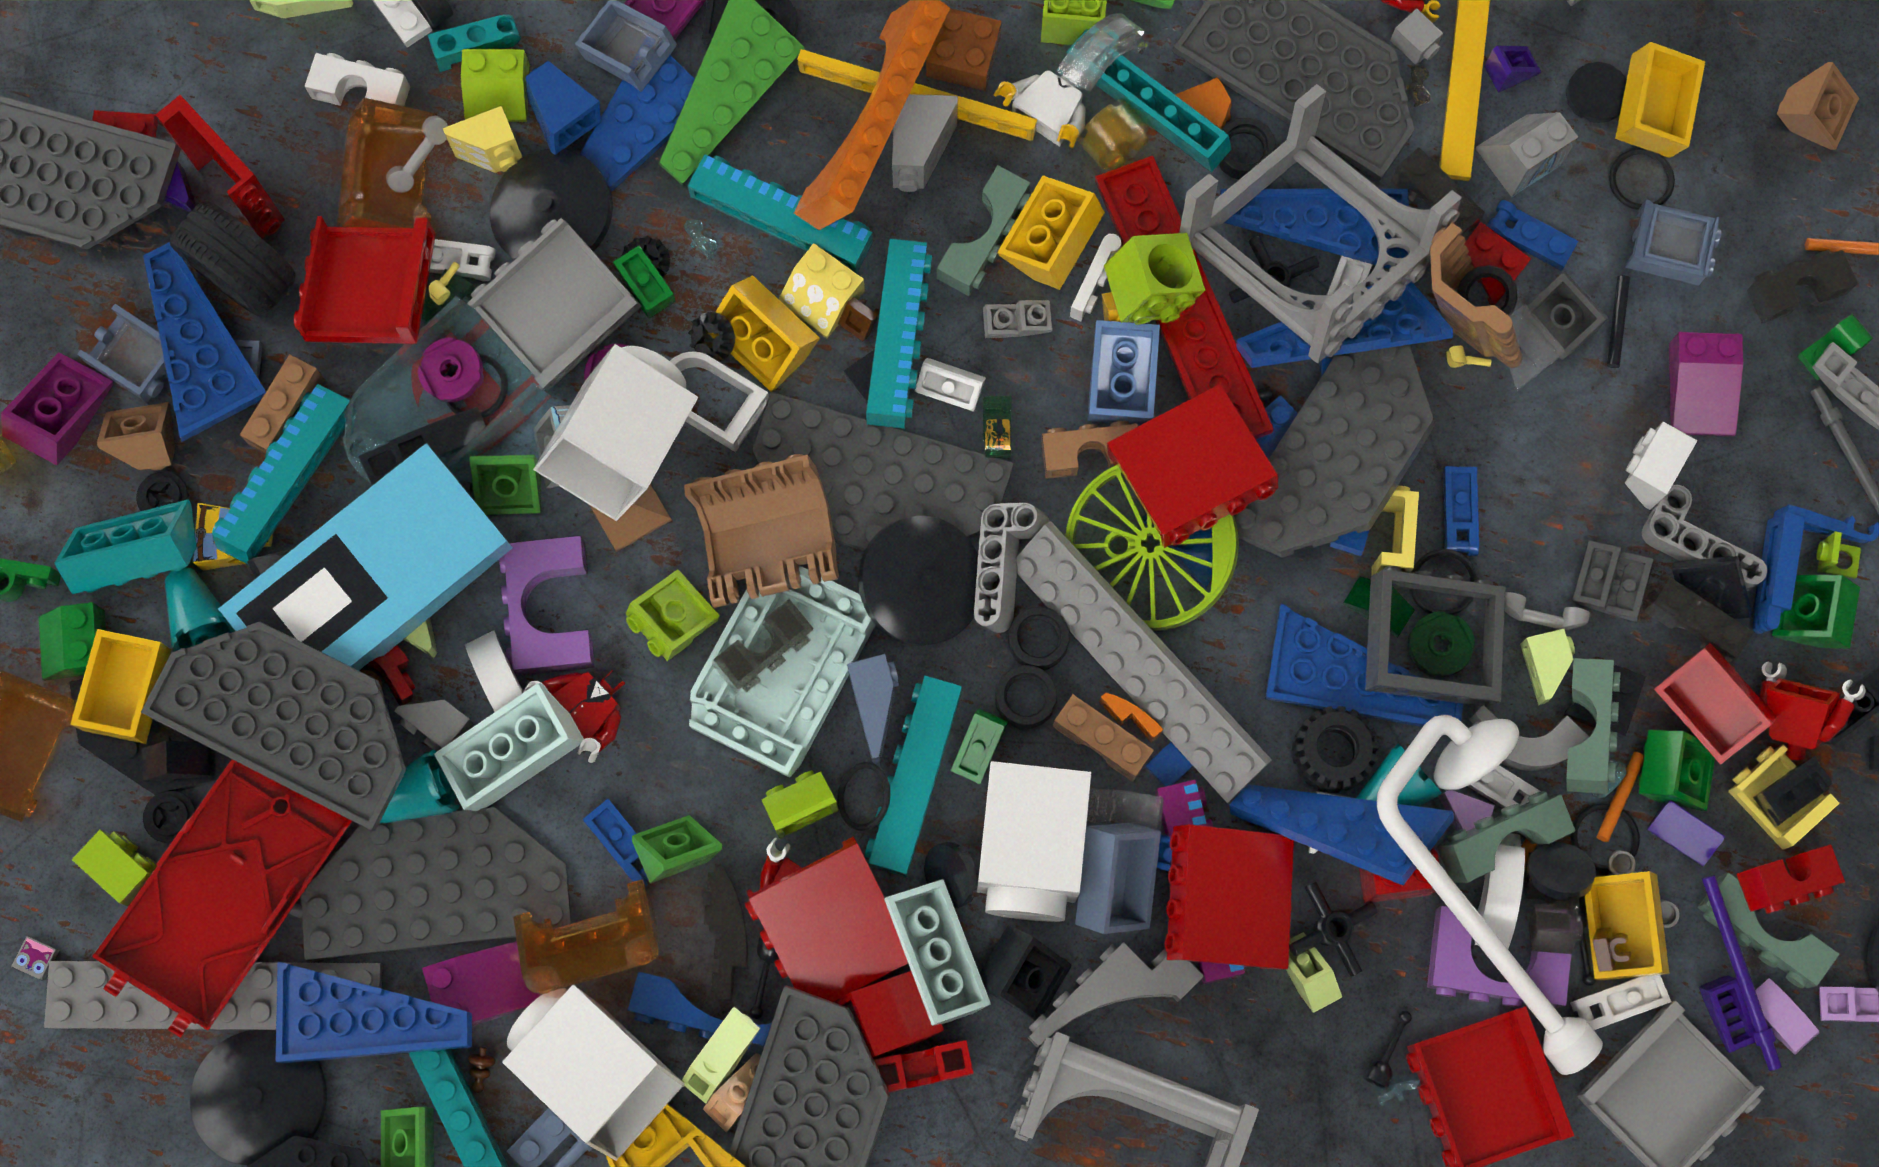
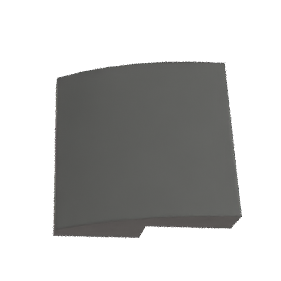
[1573,541,1654,622]

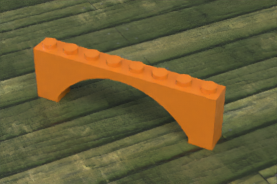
[794,0,950,230]

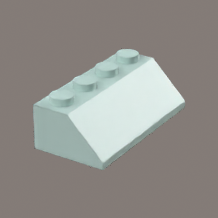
[434,683,584,811]
[884,879,991,1026]

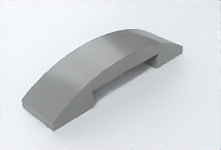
[1813,342,1879,430]

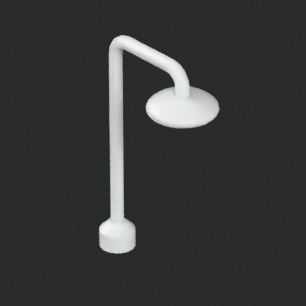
[1377,715,1603,1075]

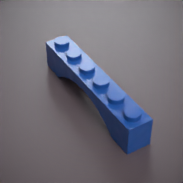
[627,971,772,1050]

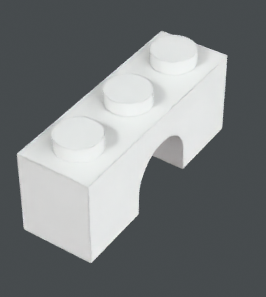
[305,53,410,121]

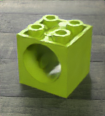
[1040,0,1107,45]
[1104,233,1205,325]

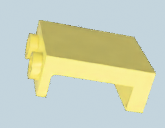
[1371,486,1419,576]
[1728,744,1840,850]

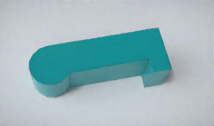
[427,14,521,72]

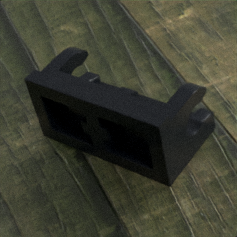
[1753,756,1833,827]

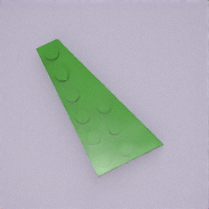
[659,0,805,185]

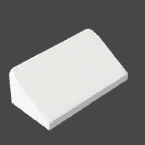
[914,358,986,412]

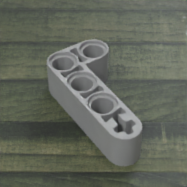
[1642,485,1767,591]
[974,503,1049,633]

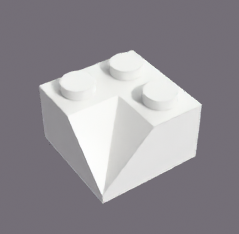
[1625,422,1697,510]

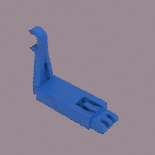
[1753,505,1879,634]

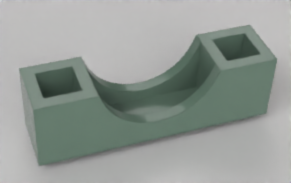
[936,165,1031,296]
[1566,658,1620,794]
[1437,791,1575,883]
[1697,873,1839,988]

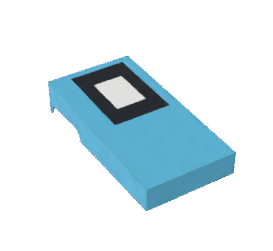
[218,443,513,671]

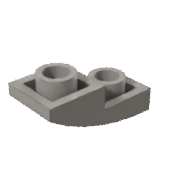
[983,300,1052,338]

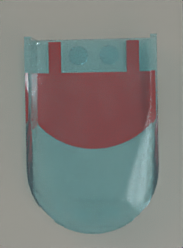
[343,296,552,483]

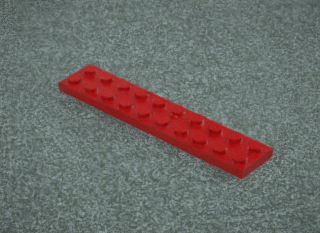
[1095,155,1274,439]

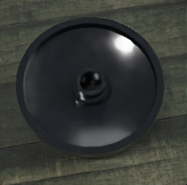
[490,149,613,260]
[858,516,978,646]
[190,1030,327,1166]

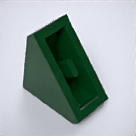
[1343,576,1415,638]

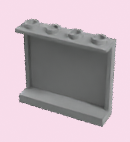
[467,218,642,390]
[1576,1001,1765,1167]

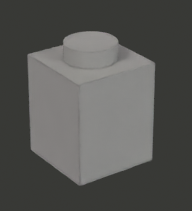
[1390,8,1443,65]

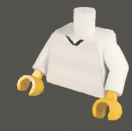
[994,67,1086,148]

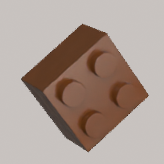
[926,8,1002,91]

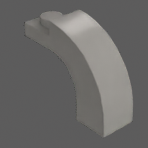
[1469,705,1589,771]

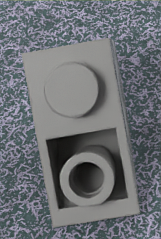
[394,700,475,751]

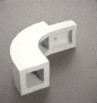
[465,630,523,712]
[1475,833,1525,949]

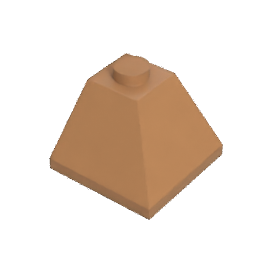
[1777,62,1859,150]
[97,402,175,470]
[588,484,672,552]

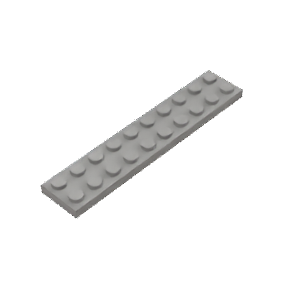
[1016,521,1272,803]
[44,961,383,1030]

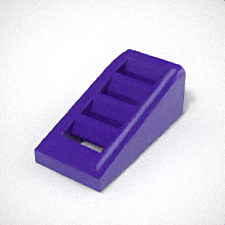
[1699,975,1755,1053]

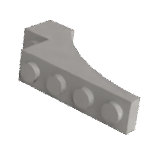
[1028,942,1204,1048]

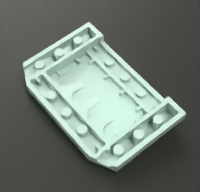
[689,565,876,778]

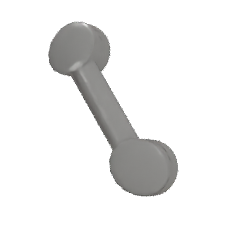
[386,116,448,193]
[1504,592,1590,631]
[1607,850,1680,928]

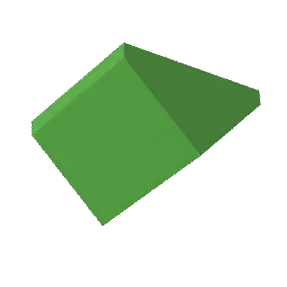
[469,455,541,515]
[632,815,722,884]
[381,1107,434,1167]

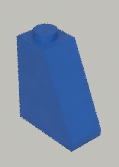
[525,61,601,155]

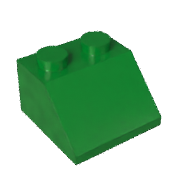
[1772,575,1860,649]
[38,602,106,681]
[1639,730,1715,811]

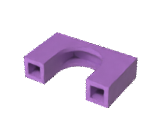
[499,536,595,676]
[1427,906,1574,1009]

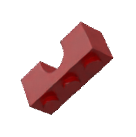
[1736,844,1845,914]
[874,1040,974,1093]

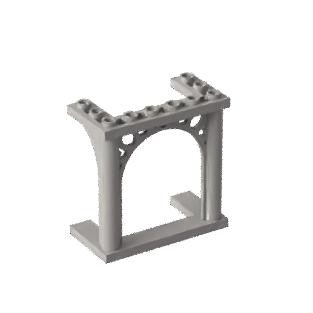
[1179,84,1462,364]
[1010,1032,1259,1167]

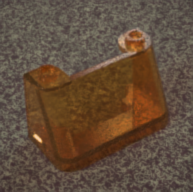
[337,97,437,228]
[0,670,77,822]
[513,879,659,994]

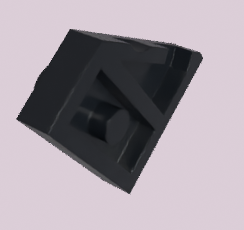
[1563,665,1646,738]

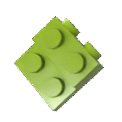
[625,569,720,661]

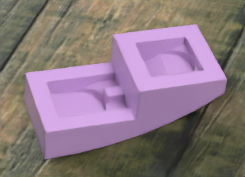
[1755,978,1819,1055]
[1819,987,1879,1022]

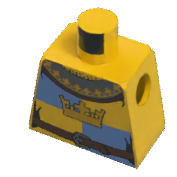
[193,503,273,570]

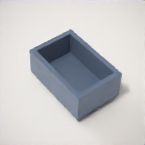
[1075,823,1161,934]

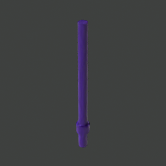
[1702,875,1782,1071]

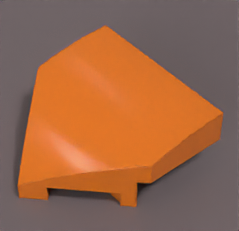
[1175,78,1232,130]

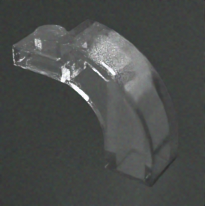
[1056,13,1149,91]

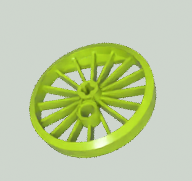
[1065,465,1239,631]

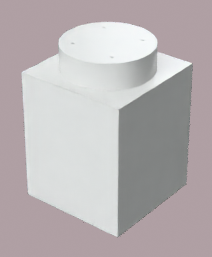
[533,344,698,521]
[977,761,1091,922]
[502,985,685,1161]

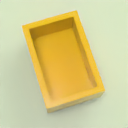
[1615,42,1705,158]
[71,629,172,744]
[1584,871,1670,980]

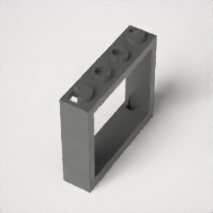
[1365,566,1505,707]

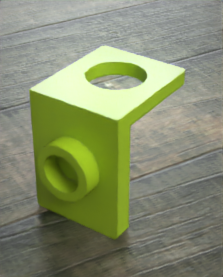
[1816,531,1861,579]

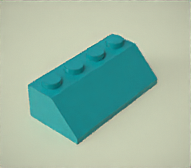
[54,499,197,594]

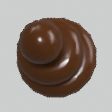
[467,1047,496,1093]

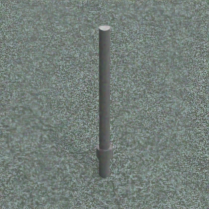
[1810,386,1879,515]

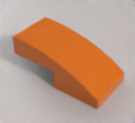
[1099,693,1164,743]

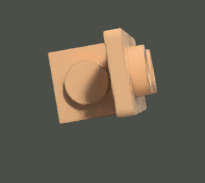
[703,1053,761,1133]

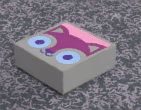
[11,936,60,981]

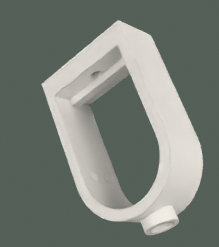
[670,352,769,453]

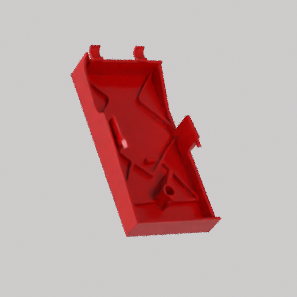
[92,759,352,1038]

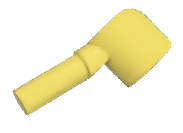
[429,262,460,305]
[1445,345,1492,368]

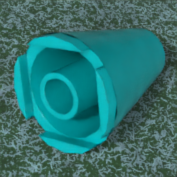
[165,567,235,652]
[1356,743,1442,807]
[379,750,460,824]

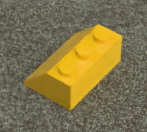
[997,175,1105,290]
[708,275,820,392]

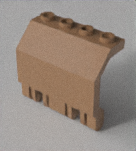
[1430,222,1523,368]
[684,454,839,608]

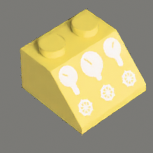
[443,106,523,173]
[779,243,865,339]

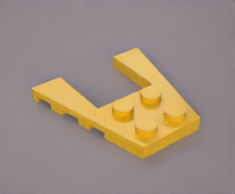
[606,1104,746,1167]

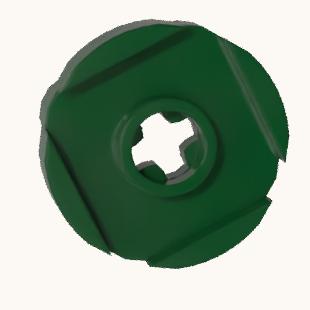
[1408,611,1475,677]

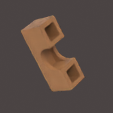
[240,354,325,454]
[1041,421,1138,479]
[1053,694,1154,782]

